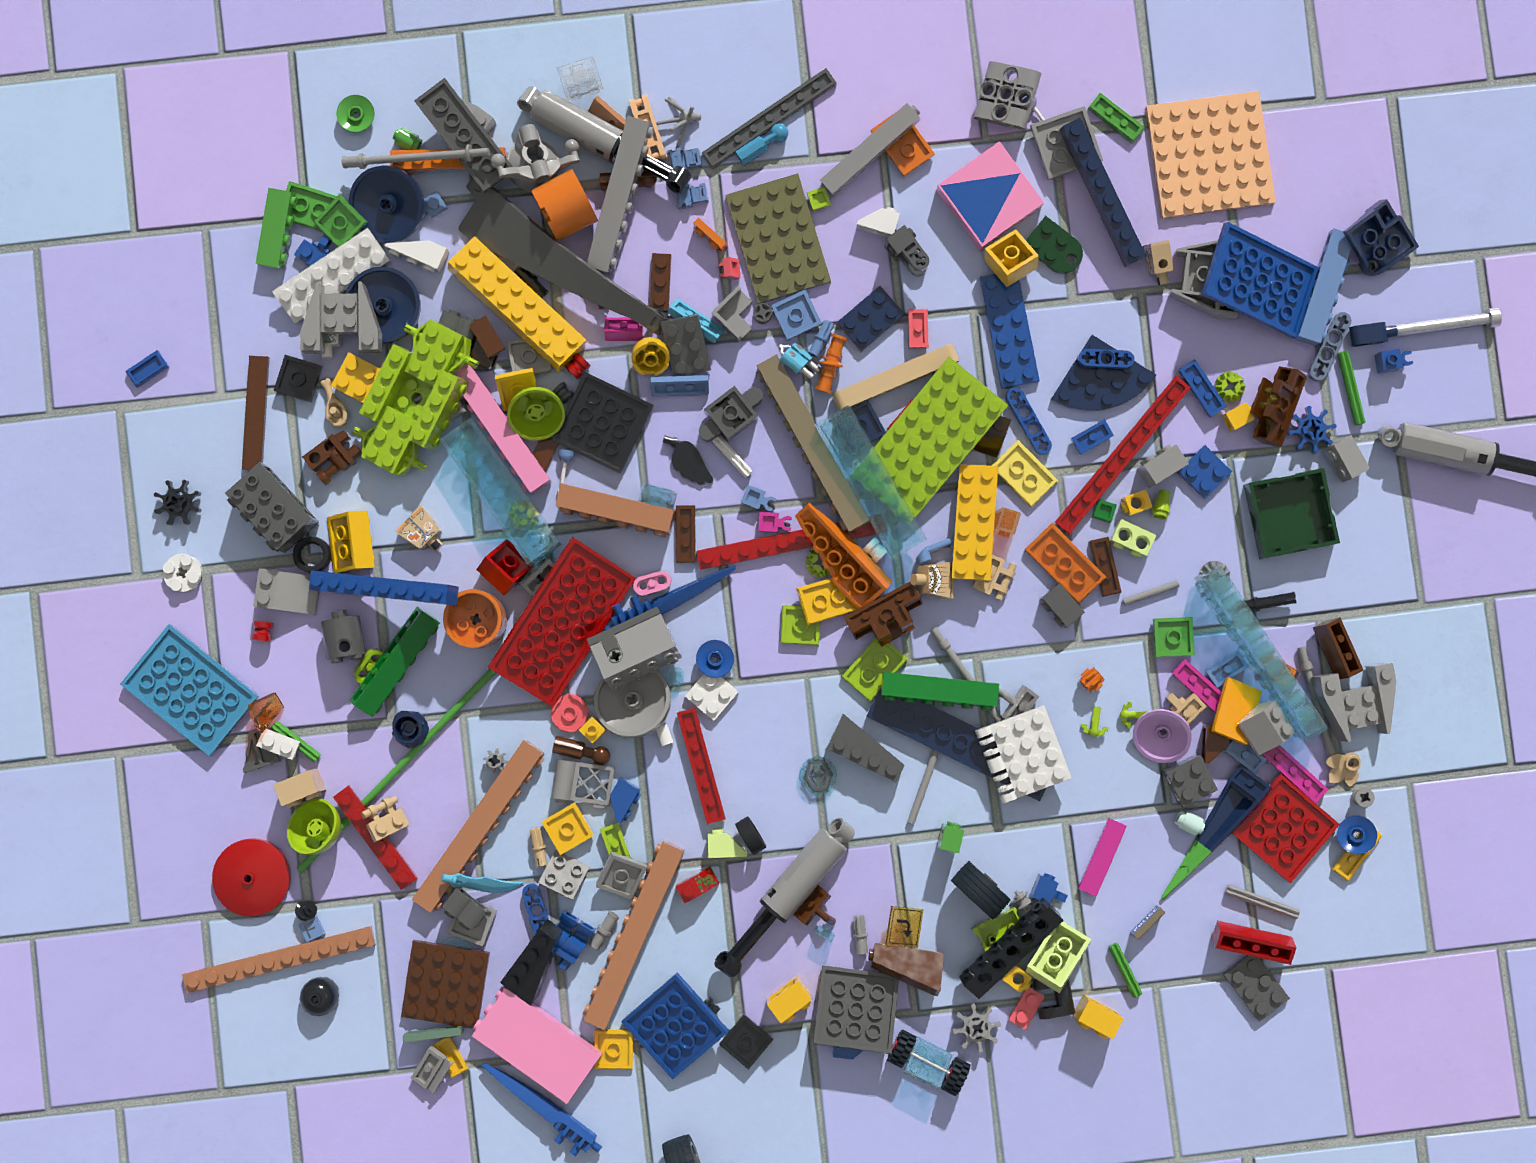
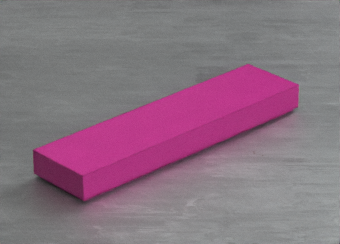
[1078,818,1127,896]

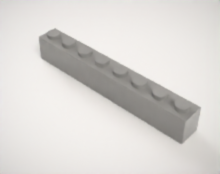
[587,116,654,272]

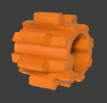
[1079,667,1105,693]

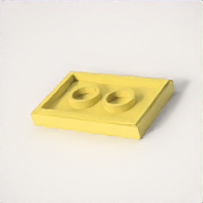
[992,440,1058,508]

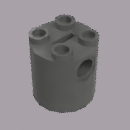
[321,610,366,664]

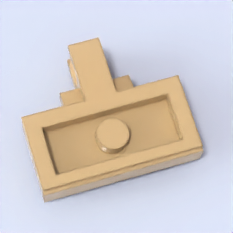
[1165,693,1207,725]

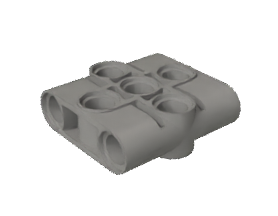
[973,61,1042,130]

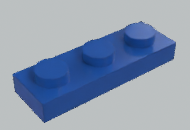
[1178,359,1227,418]

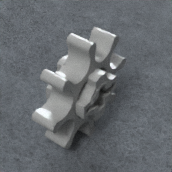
[952,1002,1001,1053]

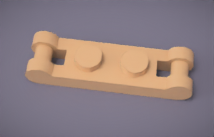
[629,94,667,160]

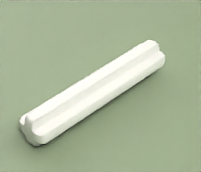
[712,435,752,478]

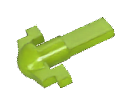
[1120,701,1148,728]
[1081,706,1108,737]

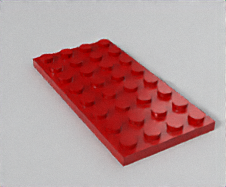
[488,537,636,707]

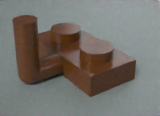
[793,885,836,926]

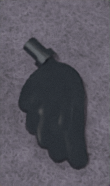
[662,436,713,485]

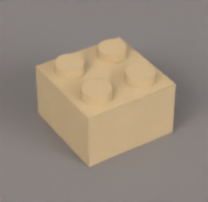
[273,768,326,808]

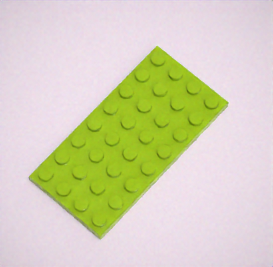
[851,357,1009,524]

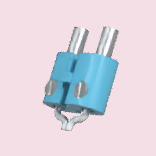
[779,343,821,380]

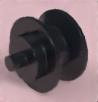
[295,900,317,921]

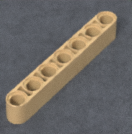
[832,343,960,412]

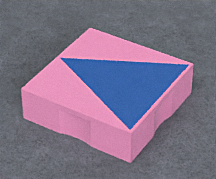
[936,141,1044,251]

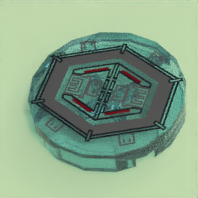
[799,756,837,795]

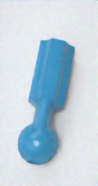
[735,124,789,166]

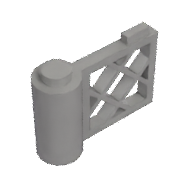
[552,759,615,809]

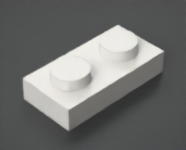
[256,728,301,760]

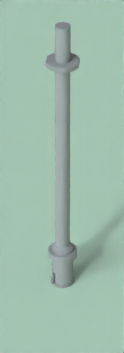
[342,144,490,169]

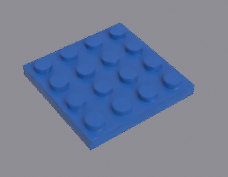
[621,972,729,1080]

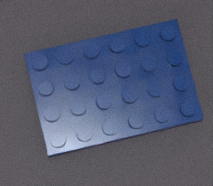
[1201,222,1319,339]

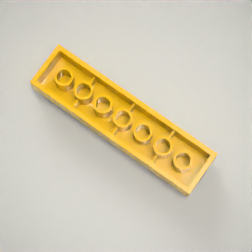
[448,236,586,373]

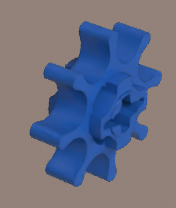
[1287,406,1337,454]

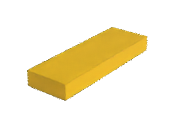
[1331,831,1383,881]

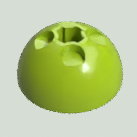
[507,387,565,441]
[287,798,341,855]

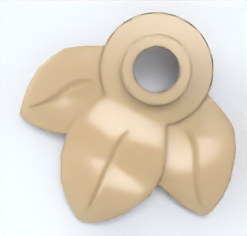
[1325,753,1361,787]

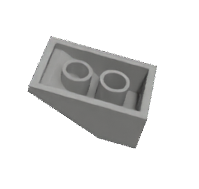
[253,568,319,615]

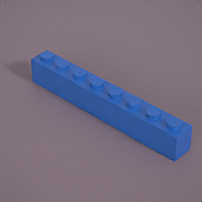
[309,570,459,606]

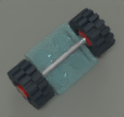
[887,1029,971,1096]

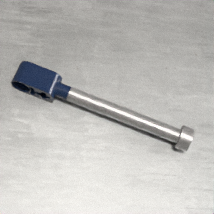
[1349,308,1502,347]

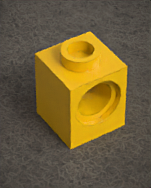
[1222,403,1255,432]
[1120,490,1152,516]
[579,716,607,744]
[1002,965,1032,993]

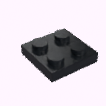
[273,355,323,403]
[719,1014,774,1070]

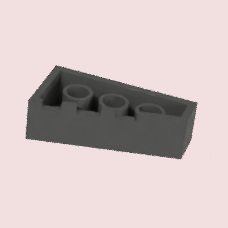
[826,714,905,782]

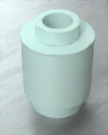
[1174,810,1205,836]

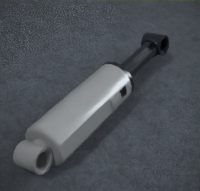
[517,86,692,194]
[1378,422,1536,477]
[714,817,855,977]

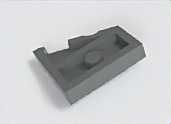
[243,725,281,773]

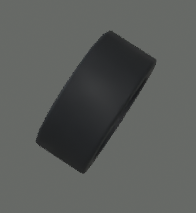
[293,536,332,573]
[735,816,766,855]

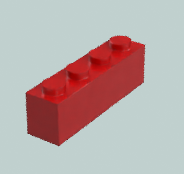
[1212,920,1297,965]

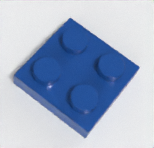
[1177,445,1232,499]

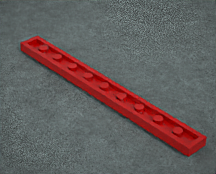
[1054,376,1191,534]
[696,513,888,570]

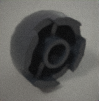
[299,977,339,1016]

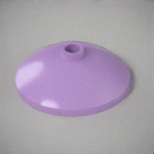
[1133,709,1192,763]

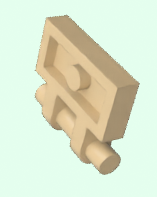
[972,555,1017,601]
[361,796,410,843]

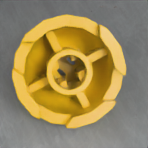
[631,337,670,376]

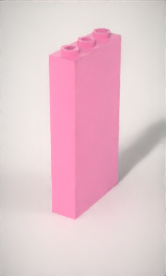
[472,987,602,1104]

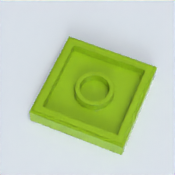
[781,605,820,645]

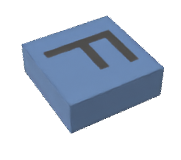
[299,916,325,943]

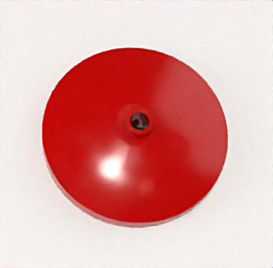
[212,838,291,916]

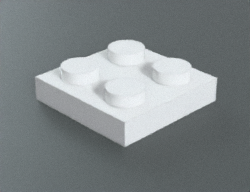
[685,674,739,721]

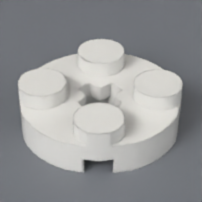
[163,554,203,592]

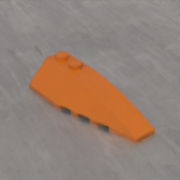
[795,503,892,609]

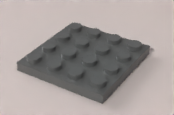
[813,965,899,1054]

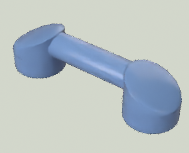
[916,538,954,564]

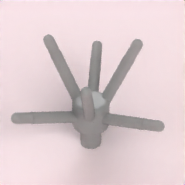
[656,97,701,147]

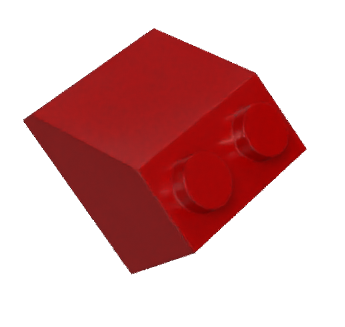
[476,539,535,595]

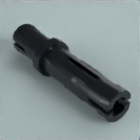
[1236,592,1297,614]

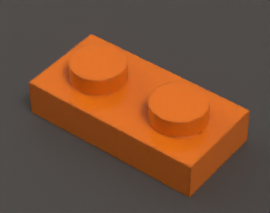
[693,217,727,252]

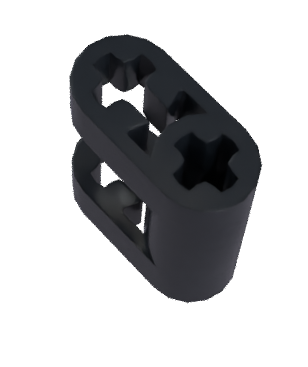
[1032,979,1075,1019]

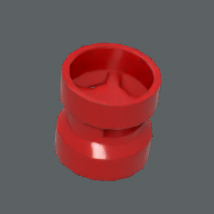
[564,353,591,379]
[251,620,273,642]

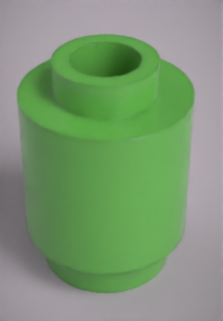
[392,127,423,150]

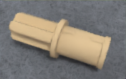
[529,827,548,867]

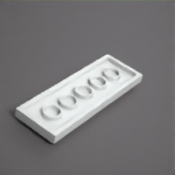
[272,228,390,323]

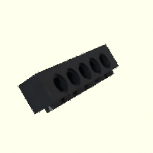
[959,898,1064,999]

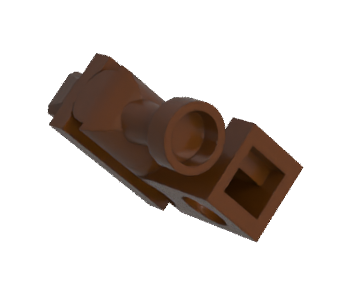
[302,430,362,485]

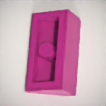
[604,317,643,341]

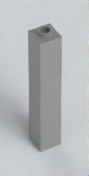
[820,103,920,196]

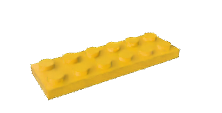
[952,464,999,581]

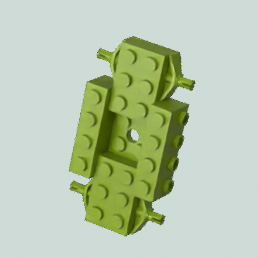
[352,319,479,476]

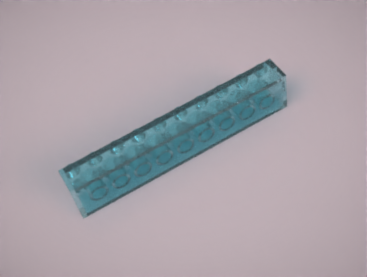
[1194,565,1329,741]

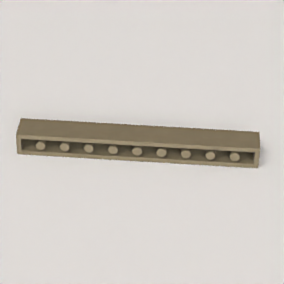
[755,354,869,534]

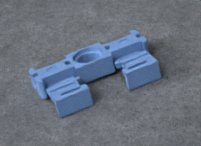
[666,148,709,209]

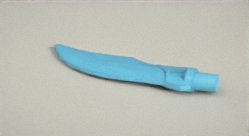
[441,873,524,893]

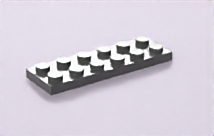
[414,78,513,193]

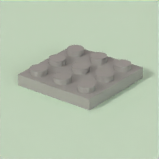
[1030,106,1103,180]

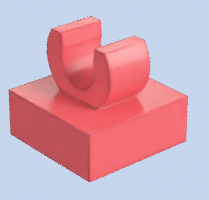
[718,257,741,279]

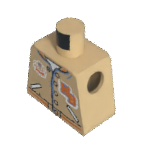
[1142,240,1173,285]
[395,505,443,552]

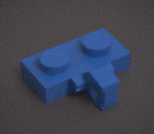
[294,235,333,266]

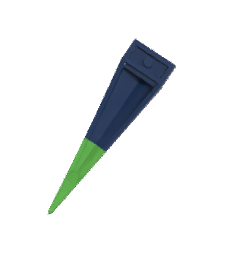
[1161,764,1273,899]

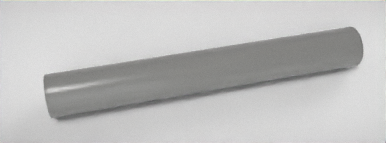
[1122,580,1179,606]

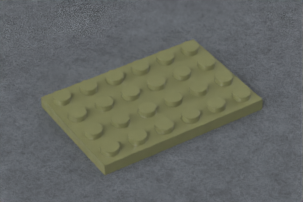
[725,173,831,304]

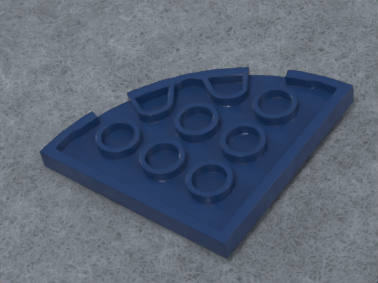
[1051,335,1156,411]

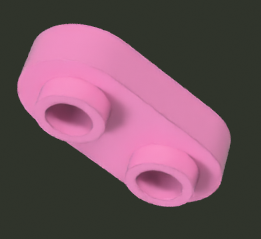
[633,571,671,596]

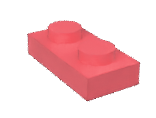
[908,309,929,349]
[1008,987,1045,1030]

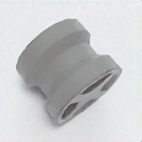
[1351,787,1375,807]

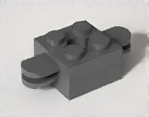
[699,386,763,442]

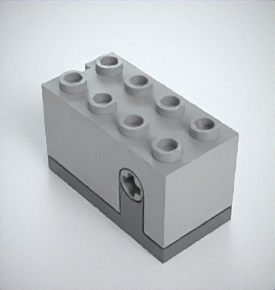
[587,607,682,690]

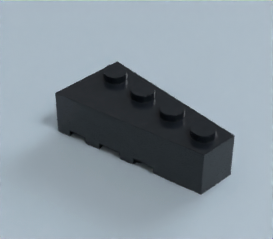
[500,919,563,1006]

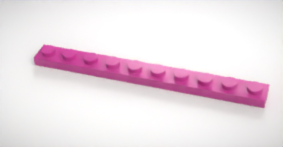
[1171,659,1329,803]

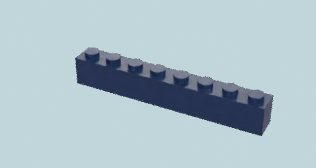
[1059,117,1146,267]

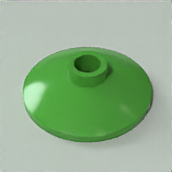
[336,95,375,133]

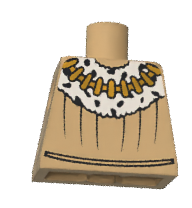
[910,562,953,599]

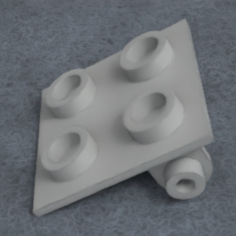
[538,850,589,900]

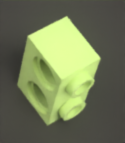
[1109,519,1156,558]

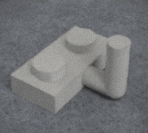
[998,685,1039,719]

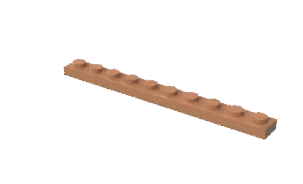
[182,926,376,993]

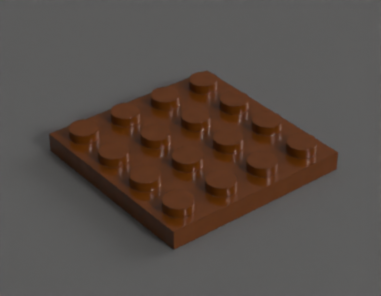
[401,940,490,1029]

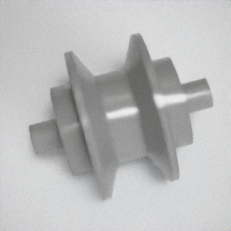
[1012,891,1033,911]

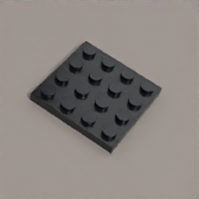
[551,372,654,474]

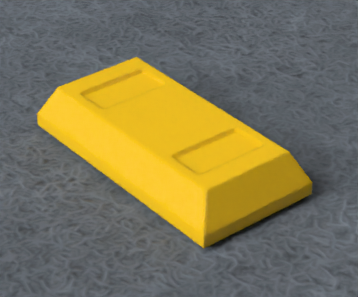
[433,1037,469,1078]

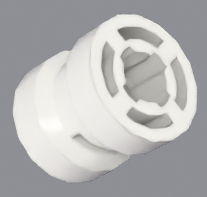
[863,537,889,563]

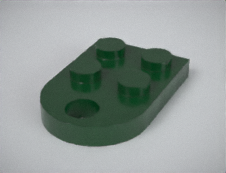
[1026,215,1083,274]

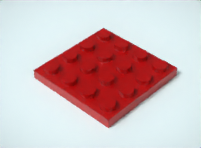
[1231,774,1340,883]

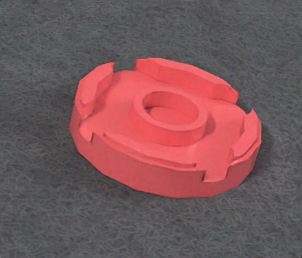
[551,694,589,732]

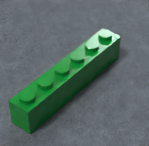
[350,606,440,717]
[880,672,999,711]

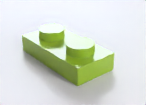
[600,822,631,858]

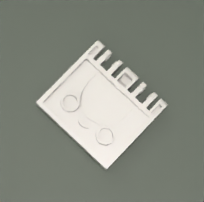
[975,705,1072,803]

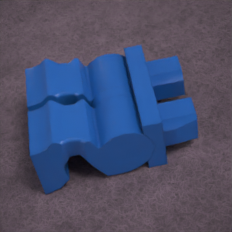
[552,910,596,971]

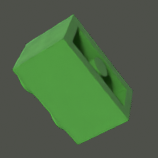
[937,821,964,853]

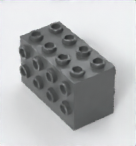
[225,462,319,553]

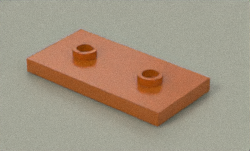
[1025,522,1106,604]

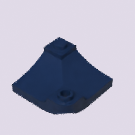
[1343,199,1419,276]

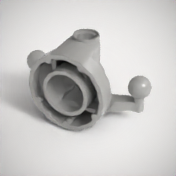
[490,124,580,191]

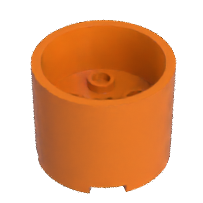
[531,169,598,241]
[443,589,508,649]

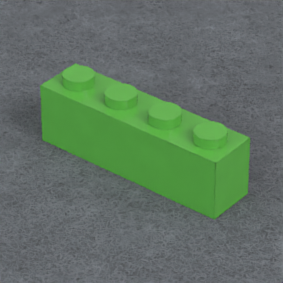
[255,187,297,269]

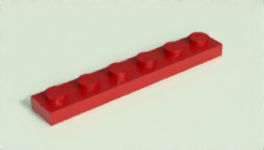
[677,708,726,824]
[333,785,418,890]

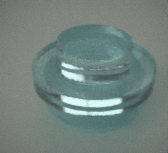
[666,667,685,686]

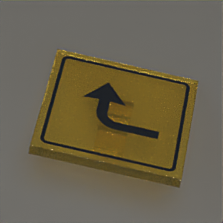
[885,906,924,948]

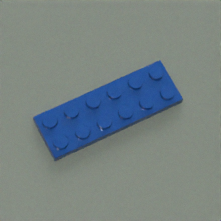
[979,274,1040,389]

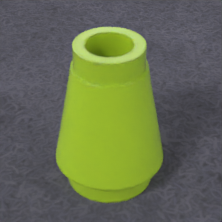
[1151,490,1170,519]

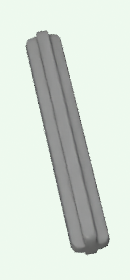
[1225,885,1300,920]

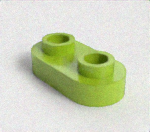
[353,648,383,684]

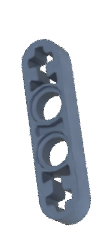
[1308,312,1352,382]

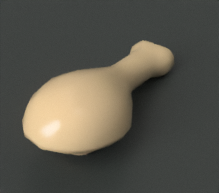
[320,378,348,427]

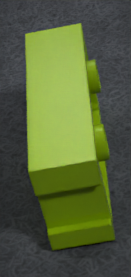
[971,905,1019,951]

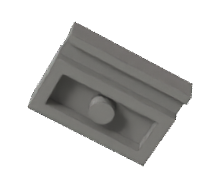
[411,1046,454,1095]

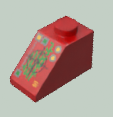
[675,866,719,904]

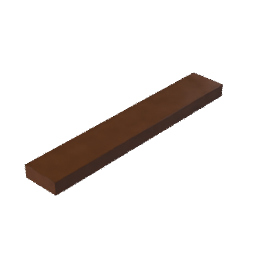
[242,355,270,470]

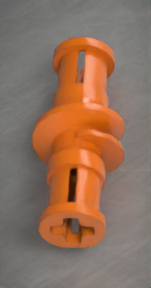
[815,334,848,394]

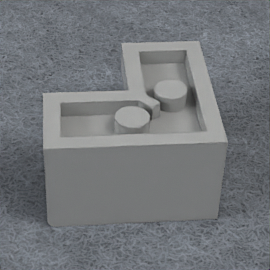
[712,285,752,342]

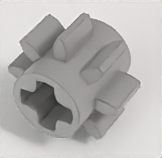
[483,748,508,773]

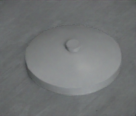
[594,671,671,738]

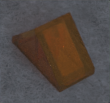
[248,692,284,733]

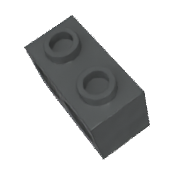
[517,556,554,597]

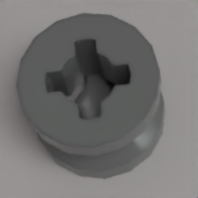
[753,303,772,324]

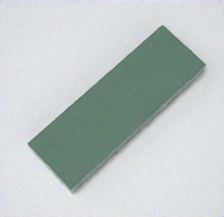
[402,1026,464,1043]

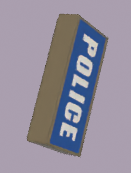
[1130,905,1165,939]

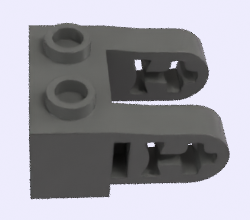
[884,225,929,277]

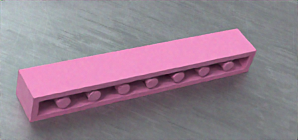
[455,364,552,494]

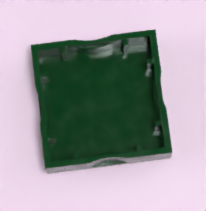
[1244,468,1340,560]

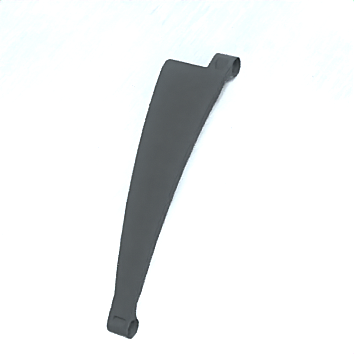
[459,177,670,334]

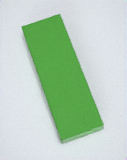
[1088,93,1145,143]

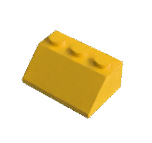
[327,510,375,573]

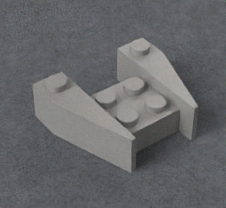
[1169,240,1238,320]
[300,281,382,354]
[1311,663,1396,742]

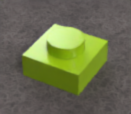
[807,186,831,212]

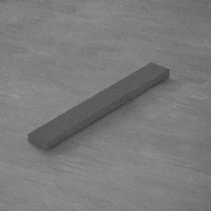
[702,68,837,170]

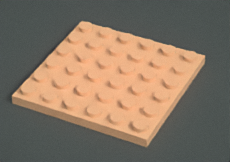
[1146,91,1276,219]

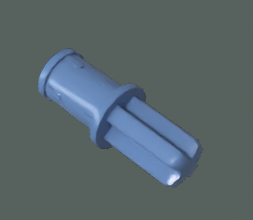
[808,320,834,358]

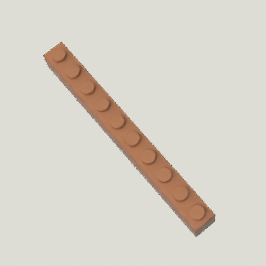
[412,740,544,913]
[582,841,684,1030]

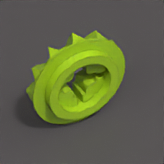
[1214,371,1246,402]
[806,549,830,578]

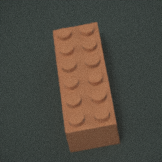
[555,483,676,537]

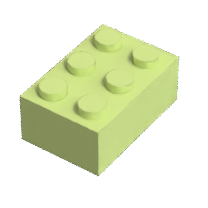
[1026,922,1091,993]

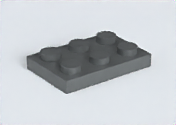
[661,314,711,376]
[1223,955,1290,1022]

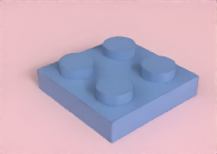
[771,289,822,341]

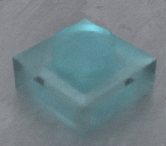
[814,923,835,942]

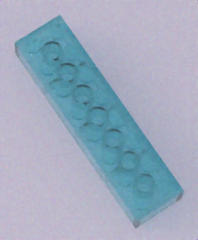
[815,405,927,559]
[440,418,562,566]

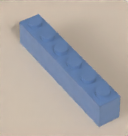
[1294,228,1354,346]

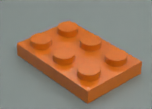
[871,112,935,177]

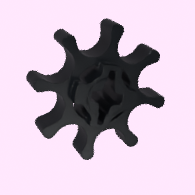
[154,480,202,526]

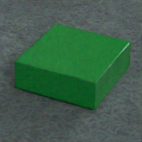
[1092,499,1117,523]

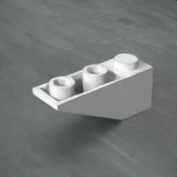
[385,240,449,273]

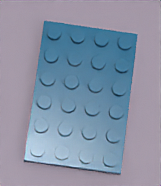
[120,624,259,756]

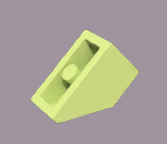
[708,829,747,858]

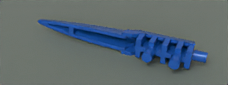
[605,566,736,630]
[481,1063,602,1156]

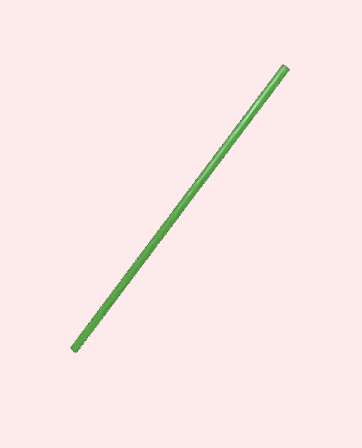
[297,669,496,873]

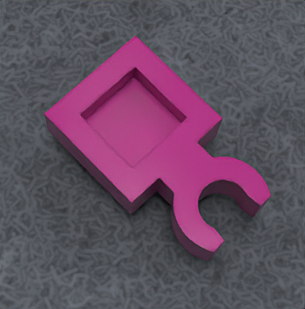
[758,512,792,533]

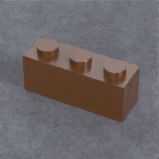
[1312,617,1363,680]

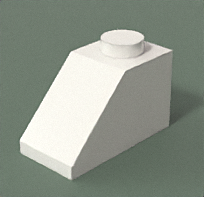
[856,207,900,238]

